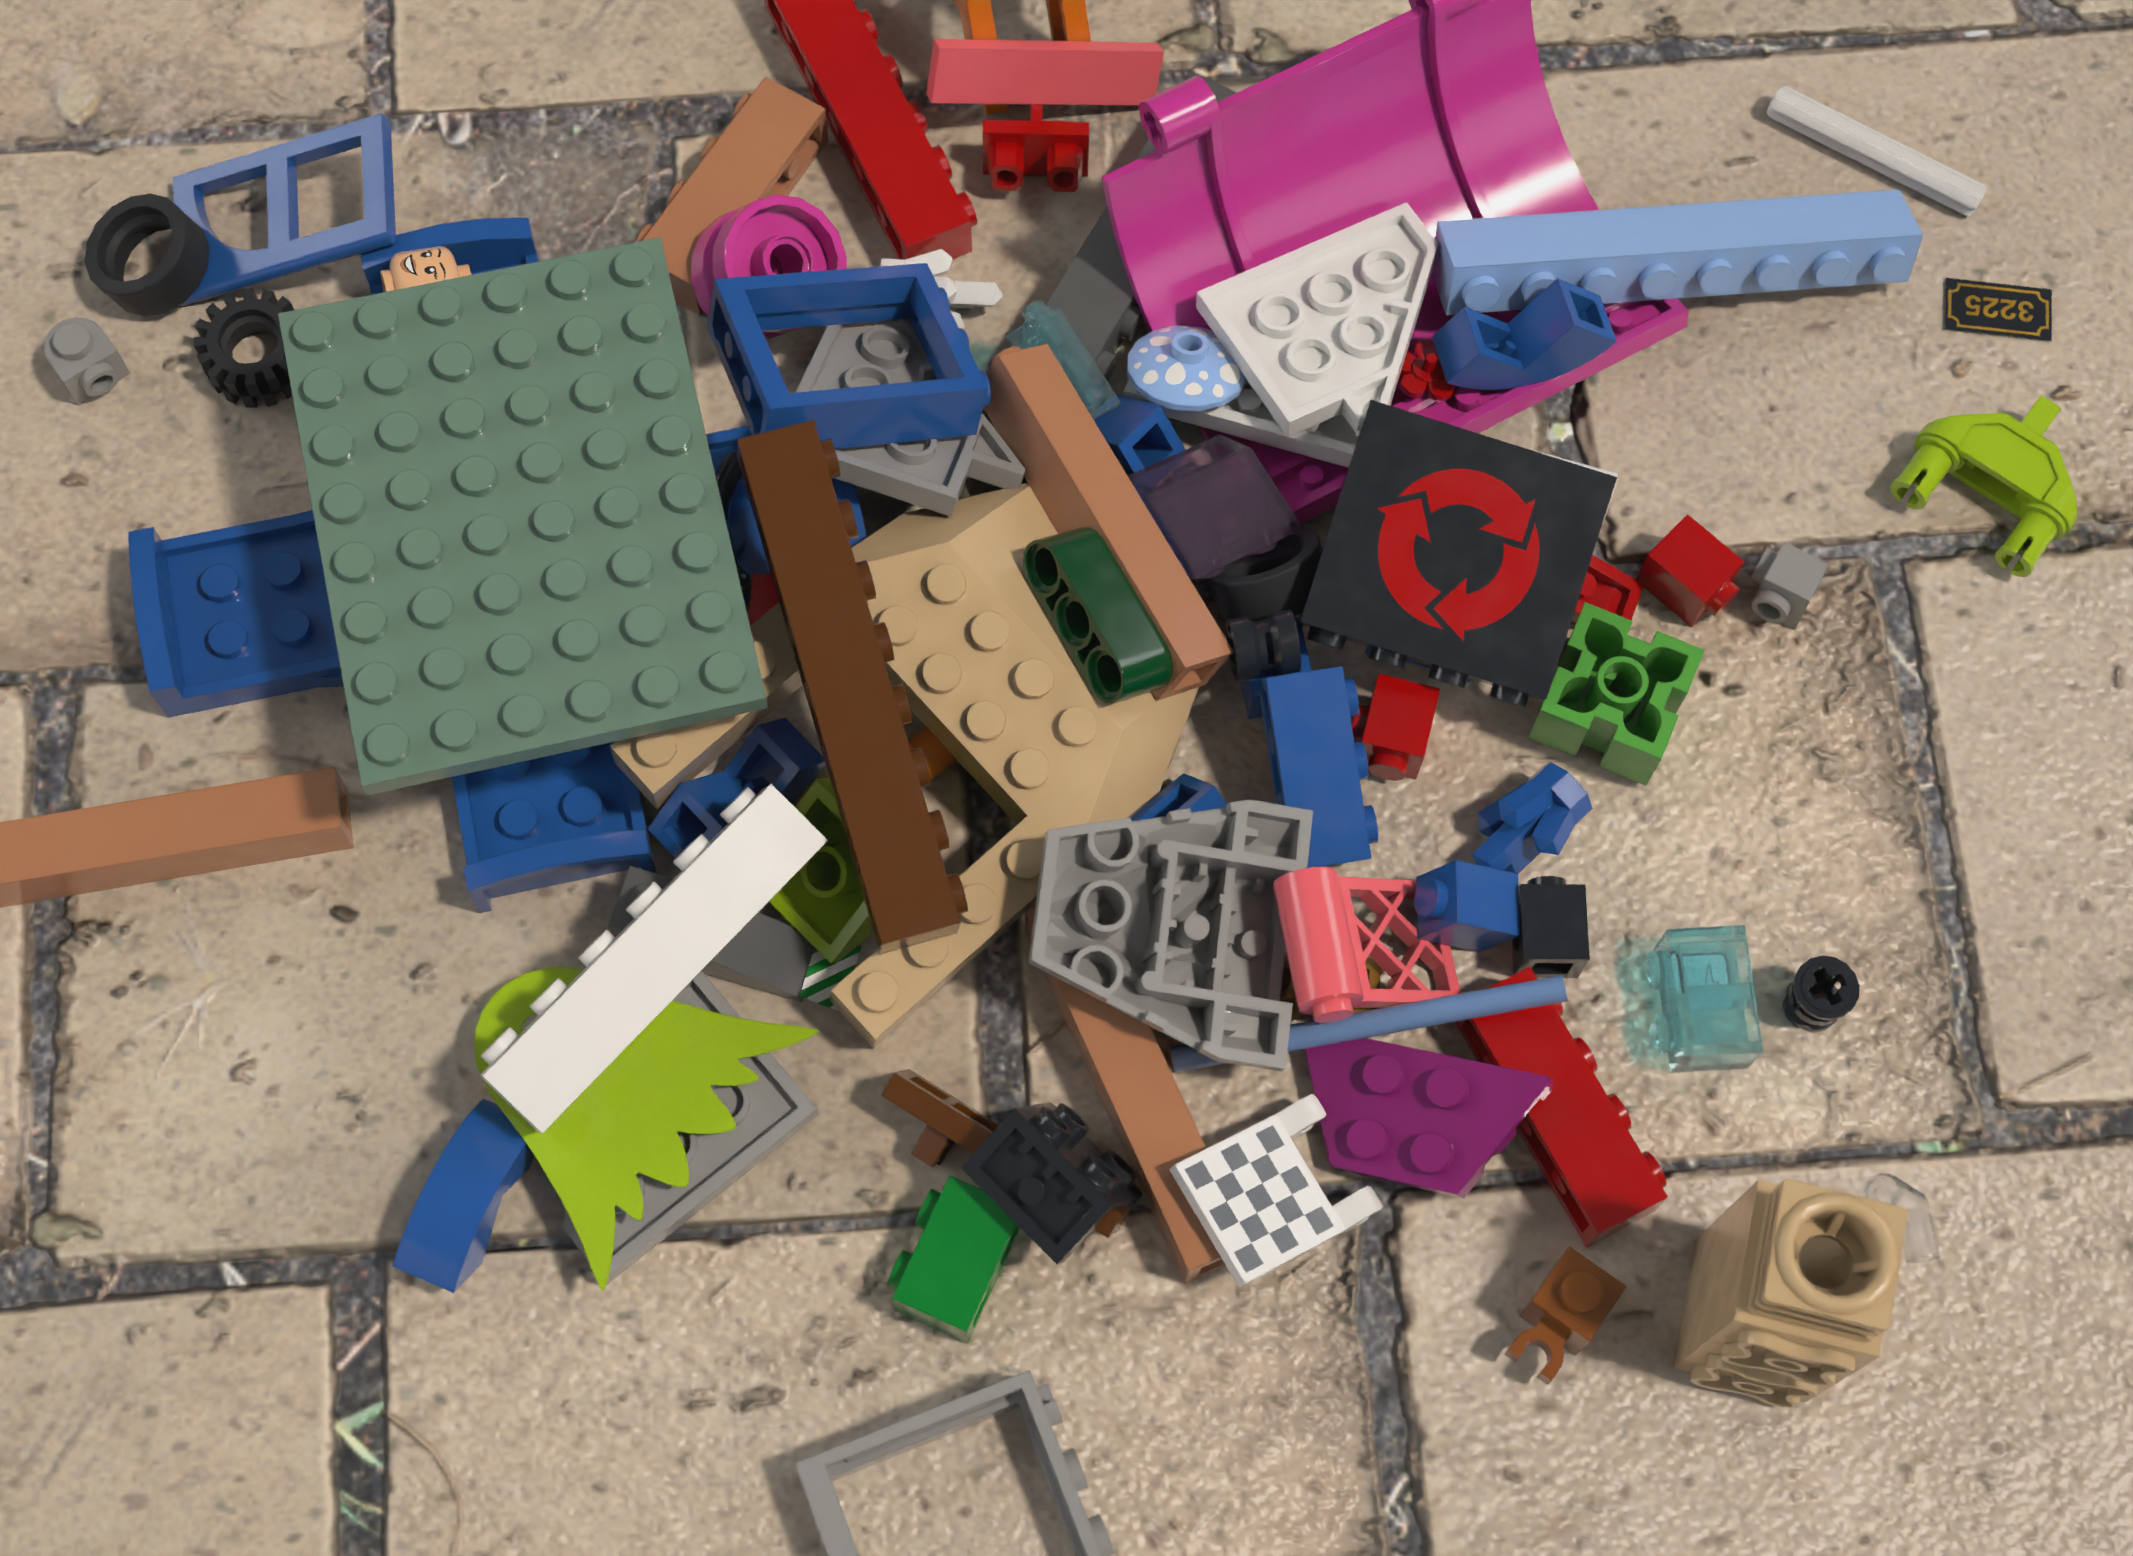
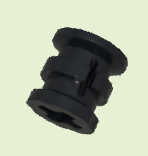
[1782,955,1860,1033]

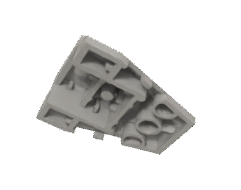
[1028,799,1313,1071]

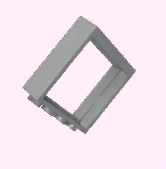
[795,1370,1114,1556]

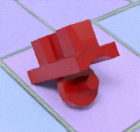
[982,104,1090,192]

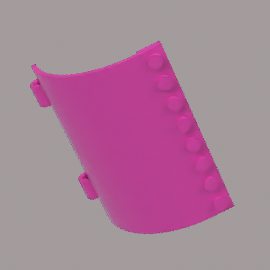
[1102,0,1689,530]

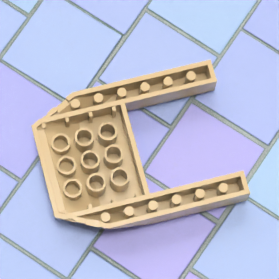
[610,482,1199,1049]

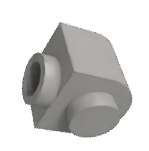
[44,317,131,405]
[1750,542,1829,629]

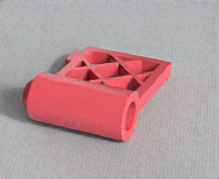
[1273,867,1461,1023]

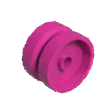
[691,194,847,340]

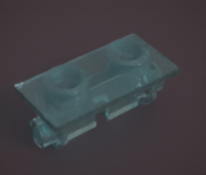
[1006,300,1121,419]

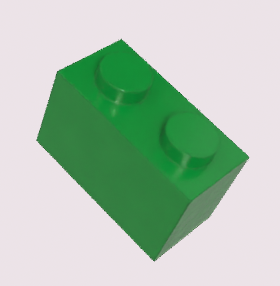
[887,1175,1020,1344]

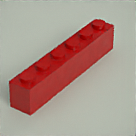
[764,0,977,260]

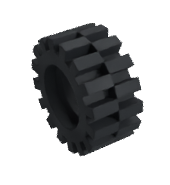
[194,288,297,408]

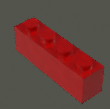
[1455,967,1668,1248]

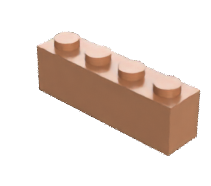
[635,76,828,316]

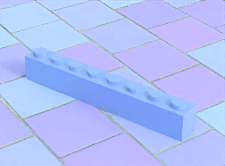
[1431,189,1923,315]

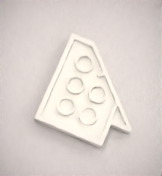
[1196,202,1438,437]

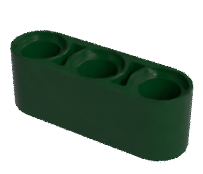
[1023,527,1173,704]

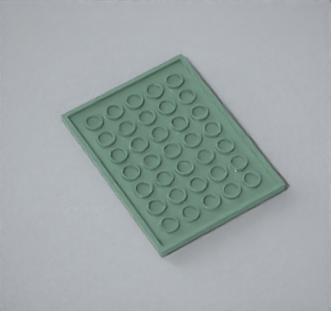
[278,237,768,795]

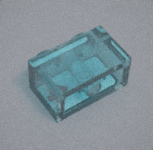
[1647,925,1763,1073]

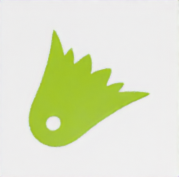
[474,967,819,1291]

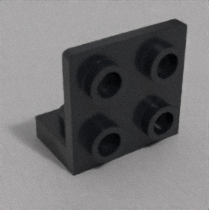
[961,1102,1143,1265]

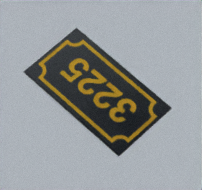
[1945,278,2052,342]

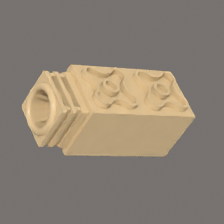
[1673,1179,1908,1408]

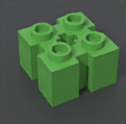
[1528,602,1705,786]

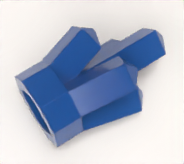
[1472,762,1593,874]

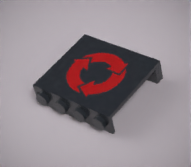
[1296,400,1617,708]

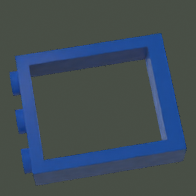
[707,263,991,449]

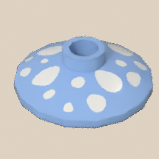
[1127,326,1248,412]

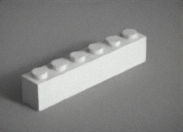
[479,784,828,1133]

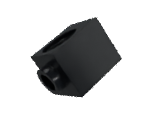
[1512,876,1590,978]

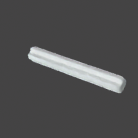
[1767,86,1986,216]

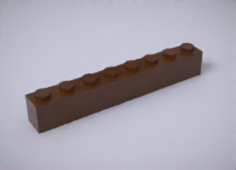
[737,420,968,955]

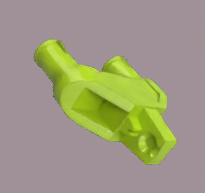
[1890,395,2077,577]

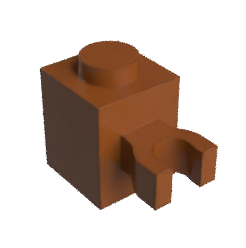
[1504,1246,1627,1385]

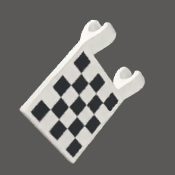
[1169,1094,1383,1288]

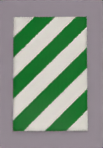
[799,945,862,1012]

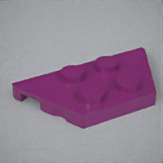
[1305,1038,1554,1199]

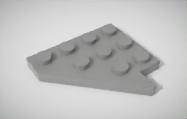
[795,319,1026,516]
[563,970,819,1285]

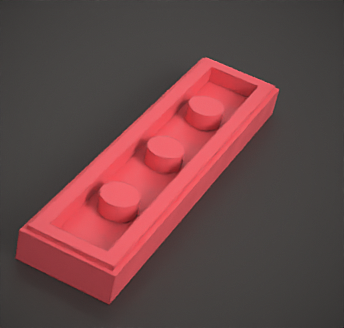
[926,39,1164,105]

